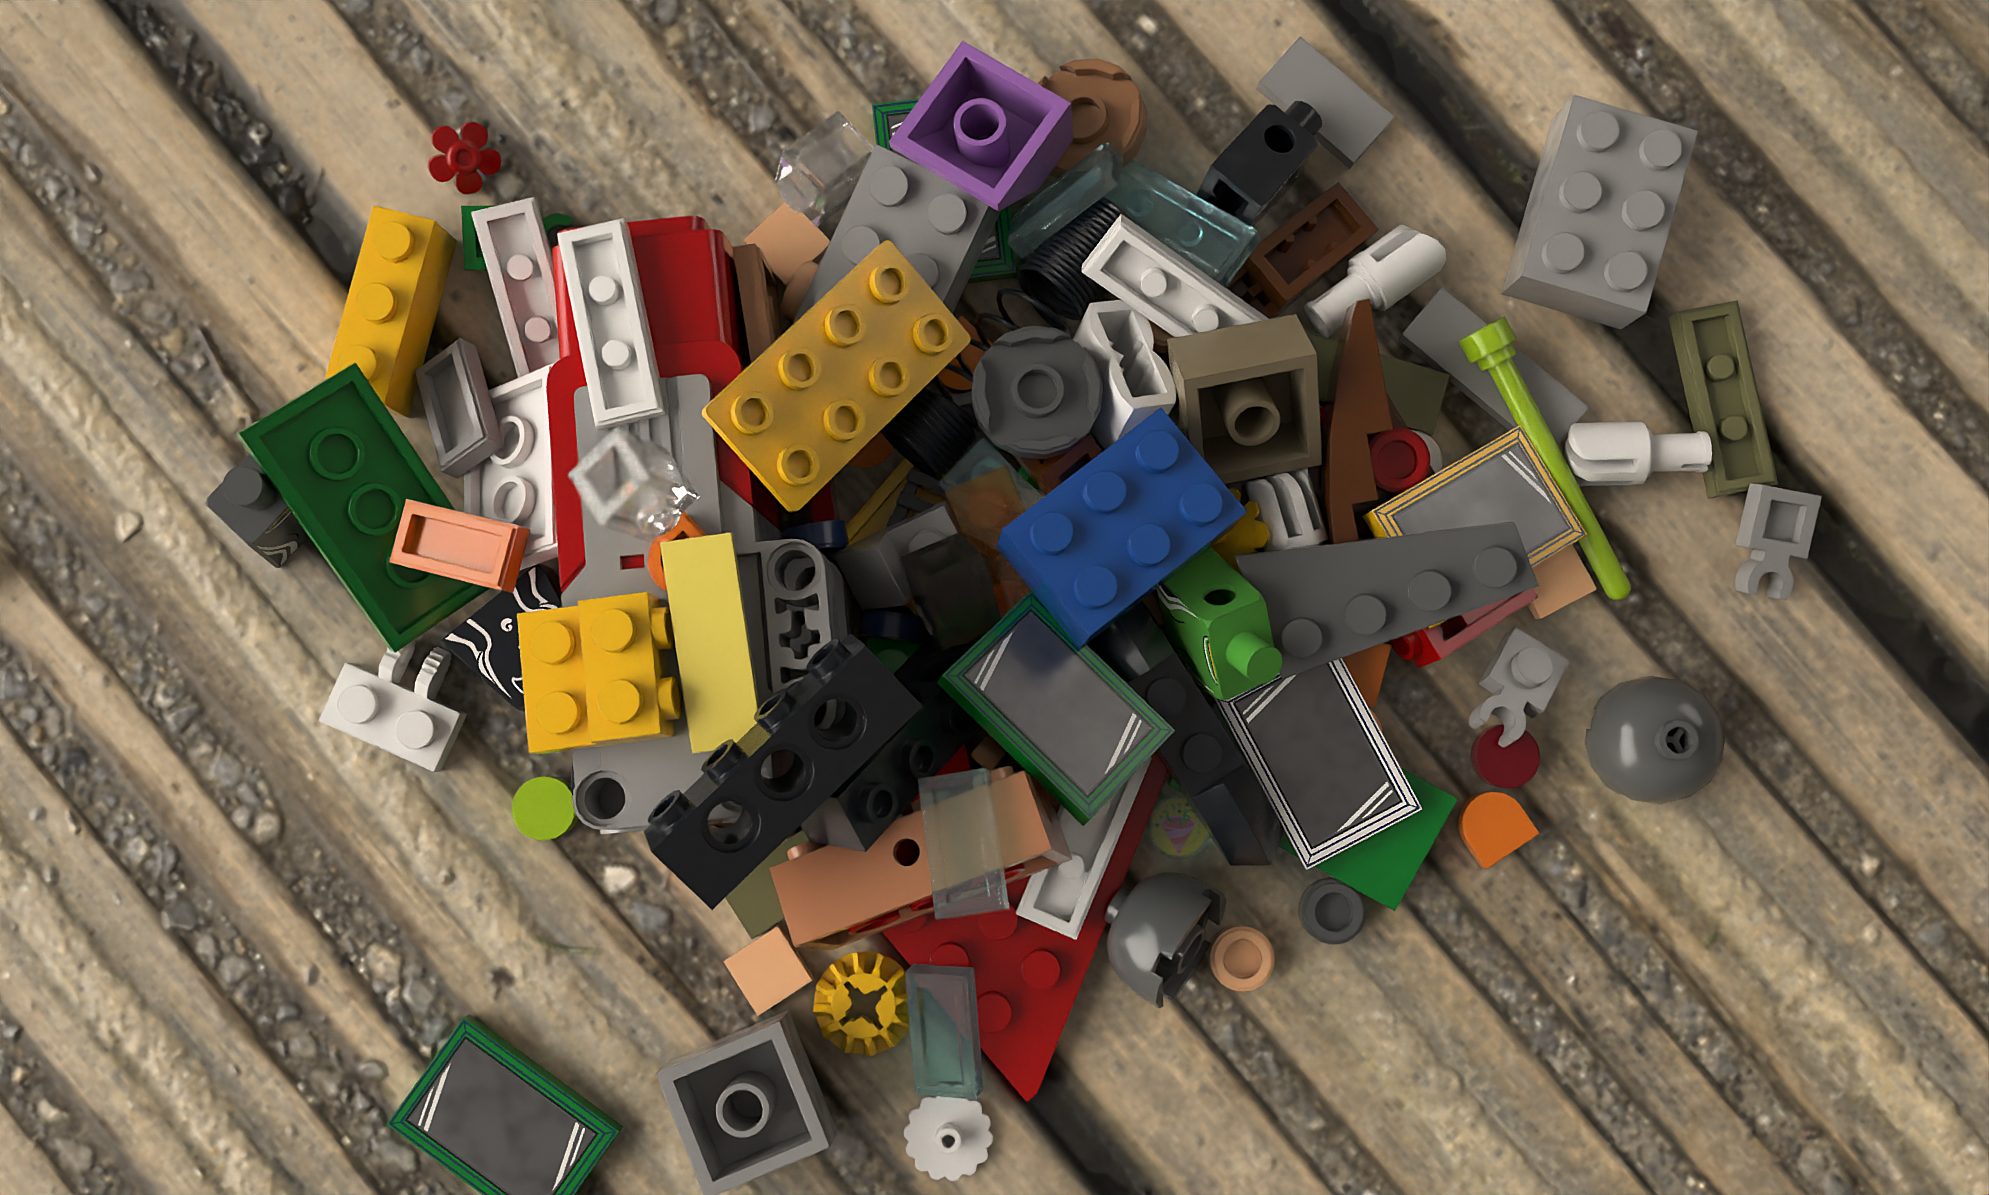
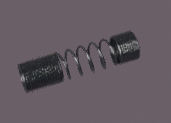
[880,193,1136,480]

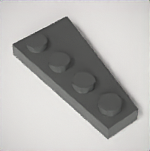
[1235,522,1539,679]

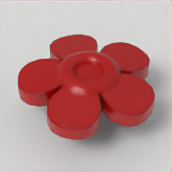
[427,121,501,194]

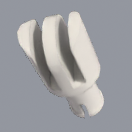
[1304,224,1446,338]
[1563,422,1712,487]
[1245,468,1329,552]

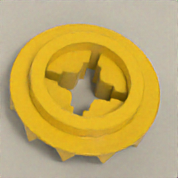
[813,951,916,1057]

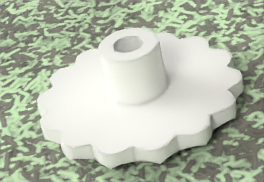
[904,1090,993,1181]

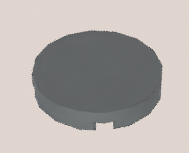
[971,326,1103,459]

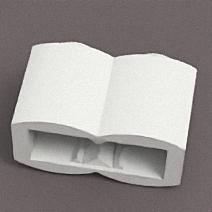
[1073,300,1176,450]

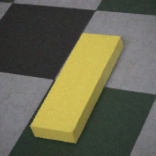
[660,532,760,753]

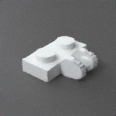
[318,639,467,772]

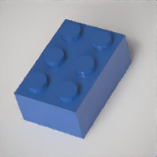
[996,407,1247,650]

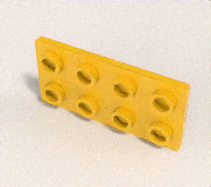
[702,240,971,512]

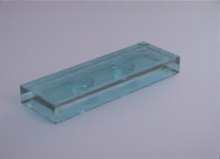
[1070,159,1261,288]

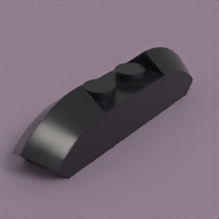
[1087,602,1285,866]

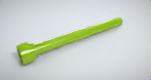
[1458,316,1631,600]

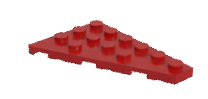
[882,751,1168,1102]

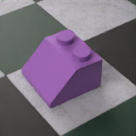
[889,41,1073,211]

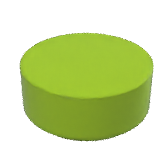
[512,776,578,841]

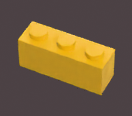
[324,205,457,418]

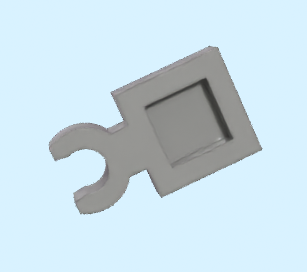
[1735,483,1822,600]
[1469,626,1570,748]

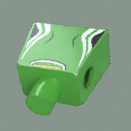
[1156,547,1282,700]

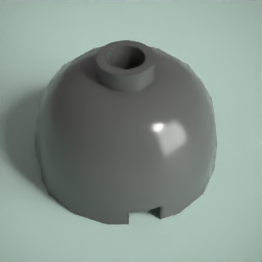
[1585,676,1725,804]
[1104,872,1227,1008]

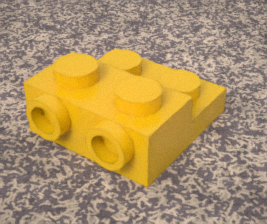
[517,592,682,754]

